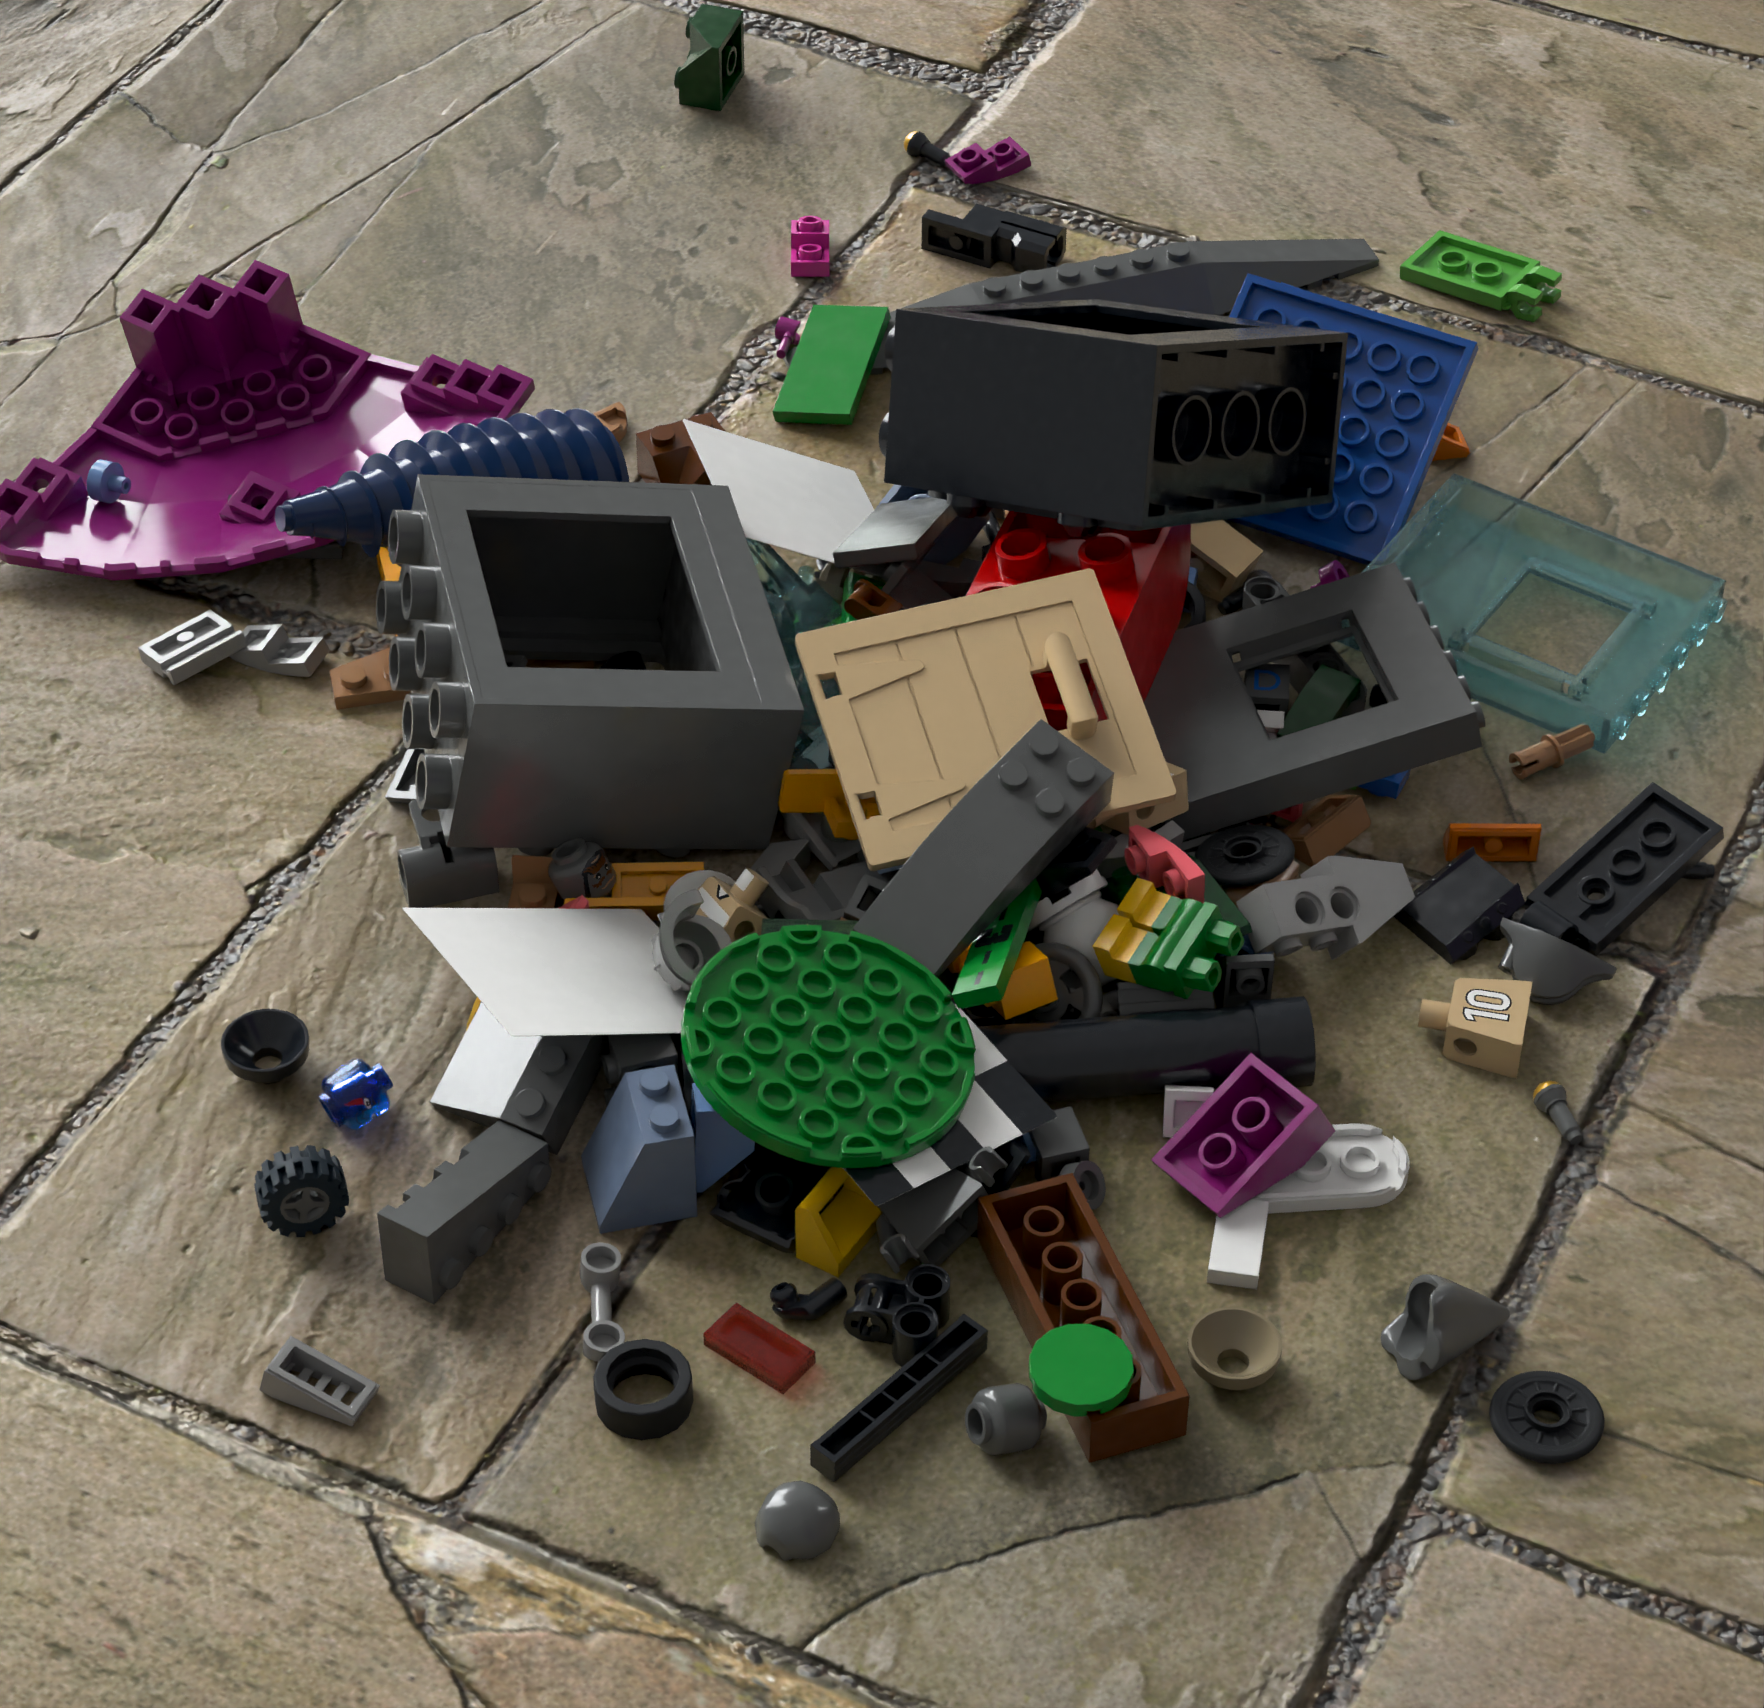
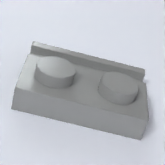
[138,609,247,685]

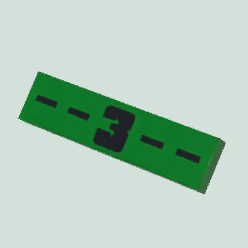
[952,878,1042,1009]

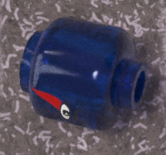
[318,1058,393,1130]

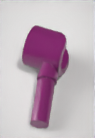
[775,316,800,359]

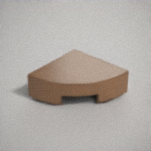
[593,402,627,443]

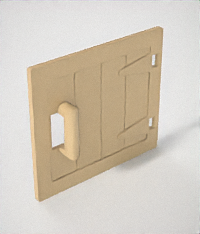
[795,568,1176,871]

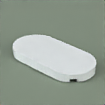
[1252,1123,1410,1214]

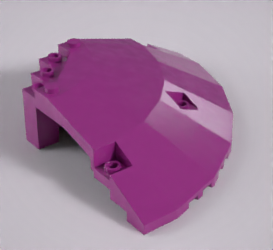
[0,260,535,580]

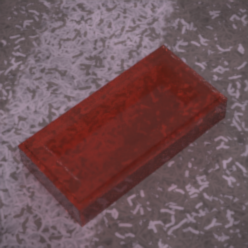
[703,1303,816,1394]

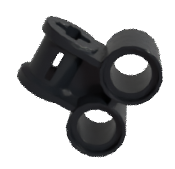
[843,1264,950,1367]

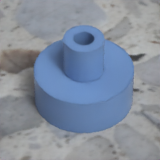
[86,459,131,503]

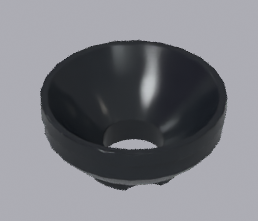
[221,1009,310,1084]

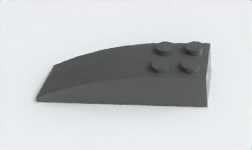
[853,719,1114,978]

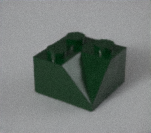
[674,4,745,111]

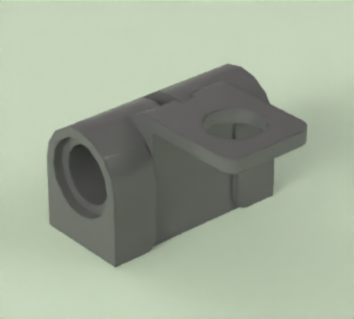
[397,800,500,908]

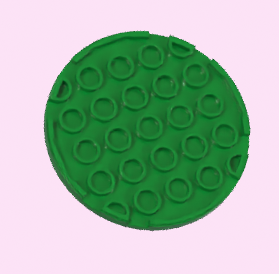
[681,925,976,1168]

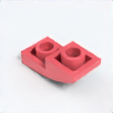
[1124,825,1205,904]

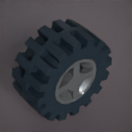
[254,1145,349,1237]

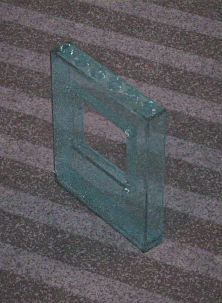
[1337,473,1727,754]

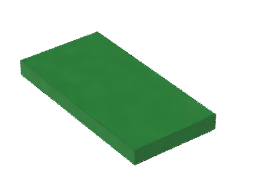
[772,305,891,425]

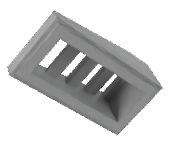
[259,1336,380,1427]

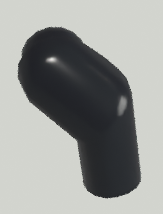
[770,1277,847,1320]

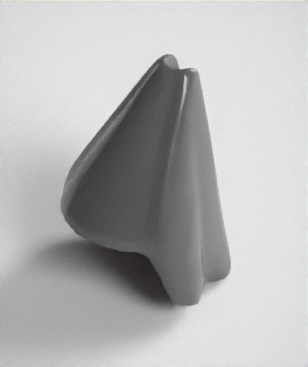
[1381,1274,1510,1380]

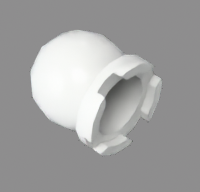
[1027,869,1119,986]

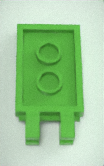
[1400,230,1562,322]

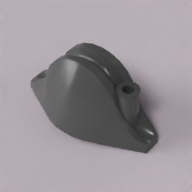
[1498,917,1617,1005]

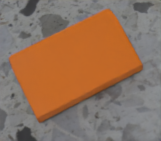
[1443,823,1542,861]

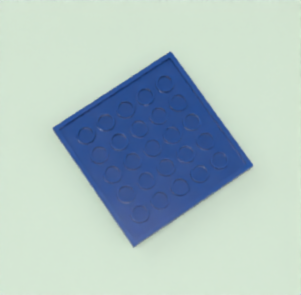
[1226,273,1479,568]

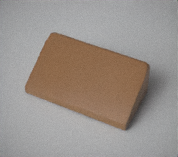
[1282,795,1371,867]

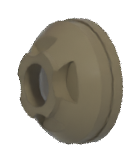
[1187,1307,1282,1390]

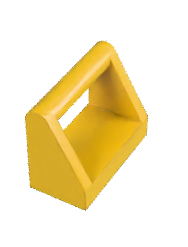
[795,1167,882,1277]

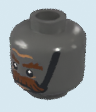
[548,838,616,901]

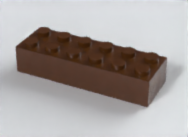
[977,1173,1190,1463]

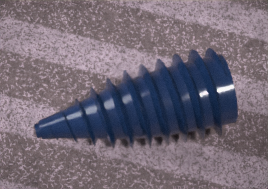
[275,408,629,567]

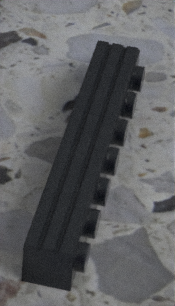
[810,1314,988,1482]

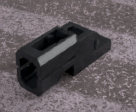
[921,203,1067,273]

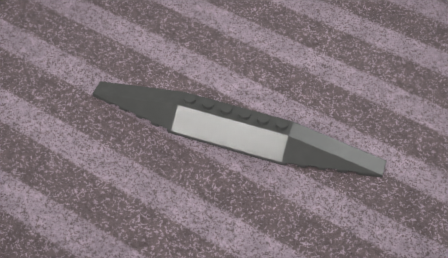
[783,239,1379,375]

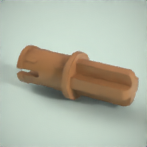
[1509,724,1595,780]

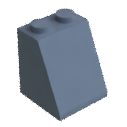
[581,1064,697,1234]

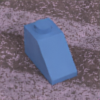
[690,1083,755,1193]

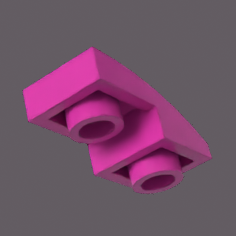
[791,216,830,277]

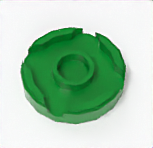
[1028,1324,1134,1417]

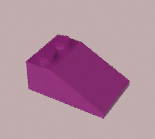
[1151,1053,1335,1218]

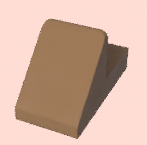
[508,855,560,908]

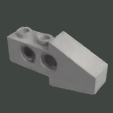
[1236,855,1415,960]

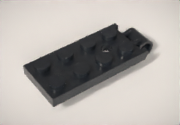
[1520,782,1724,956]

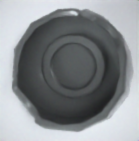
[754,1481,840,1561]

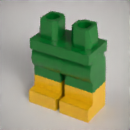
[1092,877,1244,999]

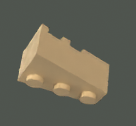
[1190,520,1263,602]

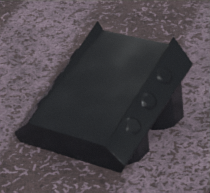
[1393,846,1526,965]
[709,1142,844,1253]

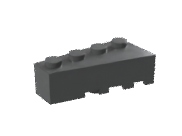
[377,1120,552,1304]

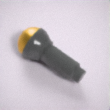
[1533,1081,1583,1145]

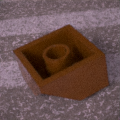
[636,412,726,485]

